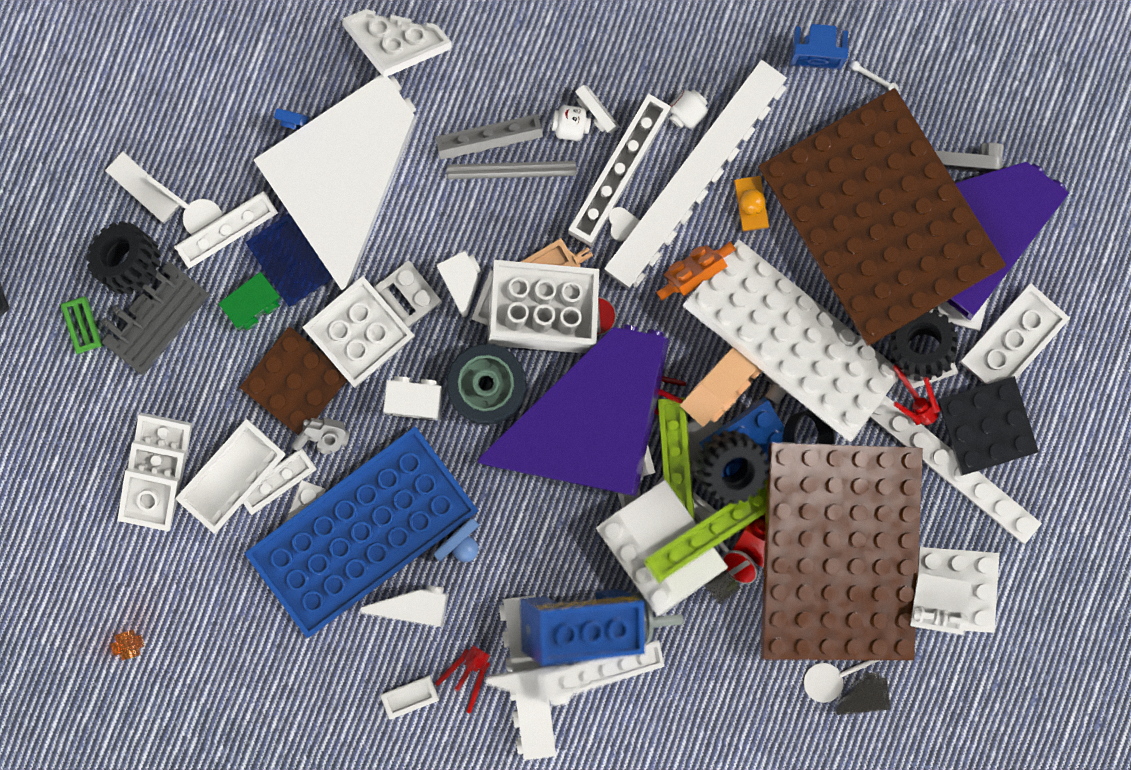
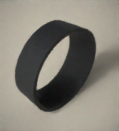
[783,410,836,445]

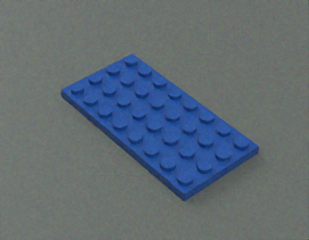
[244,426,479,639]

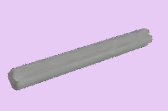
[447,161,577,179]

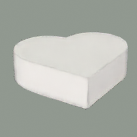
[609,207,640,242]

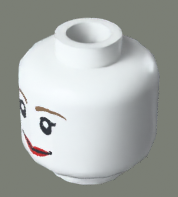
[552,105,591,141]

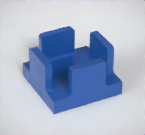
[789,24,849,70]

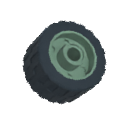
[446,343,527,425]

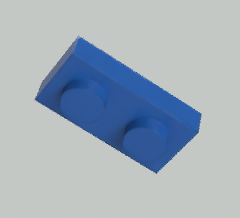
[274,108,310,130]

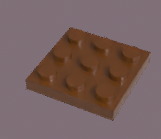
[239,326,348,435]

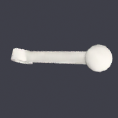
[850,61,899,91]

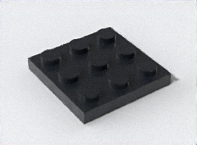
[937,376,1039,476]

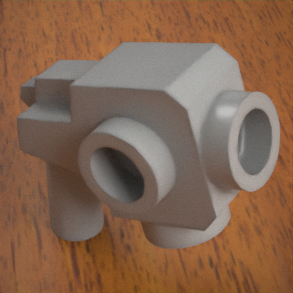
[291,417,350,454]

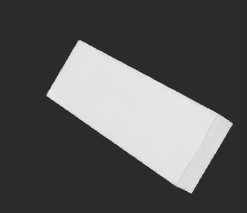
[105,151,181,224]
[243,448,318,515]

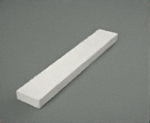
[537,640,664,703]

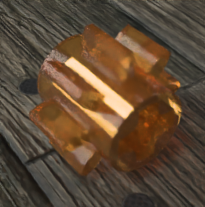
[110,629,145,661]

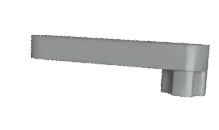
[935,143,1004,173]

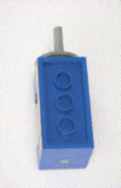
[520,589,684,665]

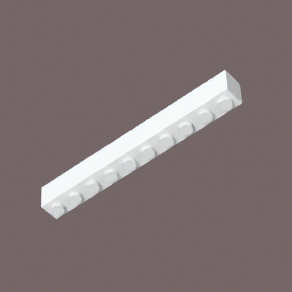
[604,60,787,290]

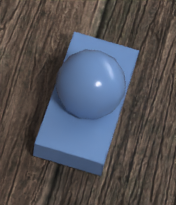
[434,518,480,563]

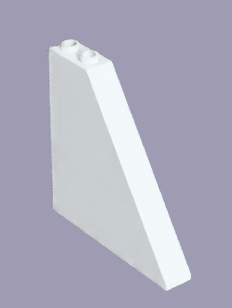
[254,75,416,292]

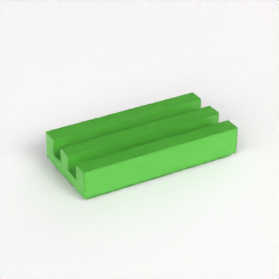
[60,296,103,355]

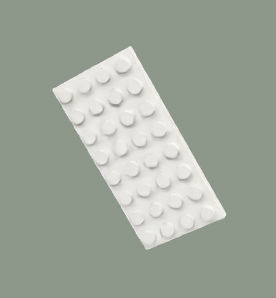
[683,239,899,442]

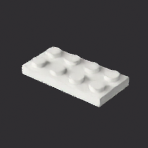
[959,283,1070,385]

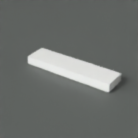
[174,191,278,269]

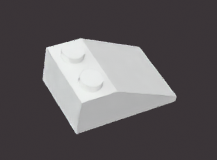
[361,585,449,627]
[486,663,573,706]

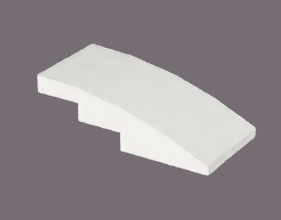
[117,413,193,531]

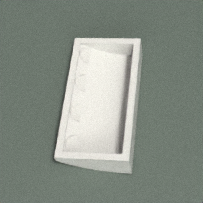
[175,419,286,534]

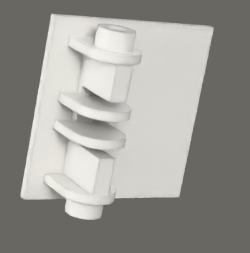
[910,573,972,635]

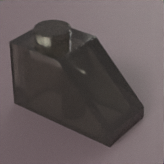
[703,569,741,604]
[834,672,891,715]

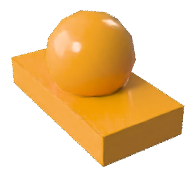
[734,176,769,232]

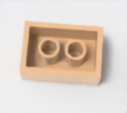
[680,347,762,427]

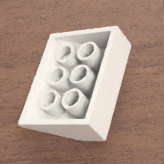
[487,260,599,353]
[596,480,728,616]

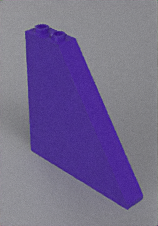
[946,161,1069,320]
[478,324,670,497]

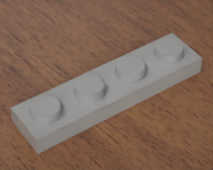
[436,114,543,160]

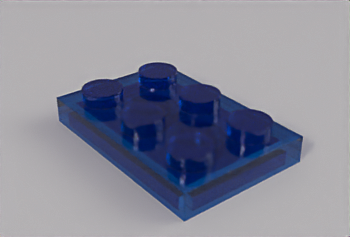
[245,213,334,308]

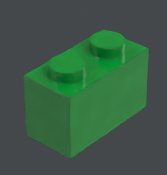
[218,272,283,331]

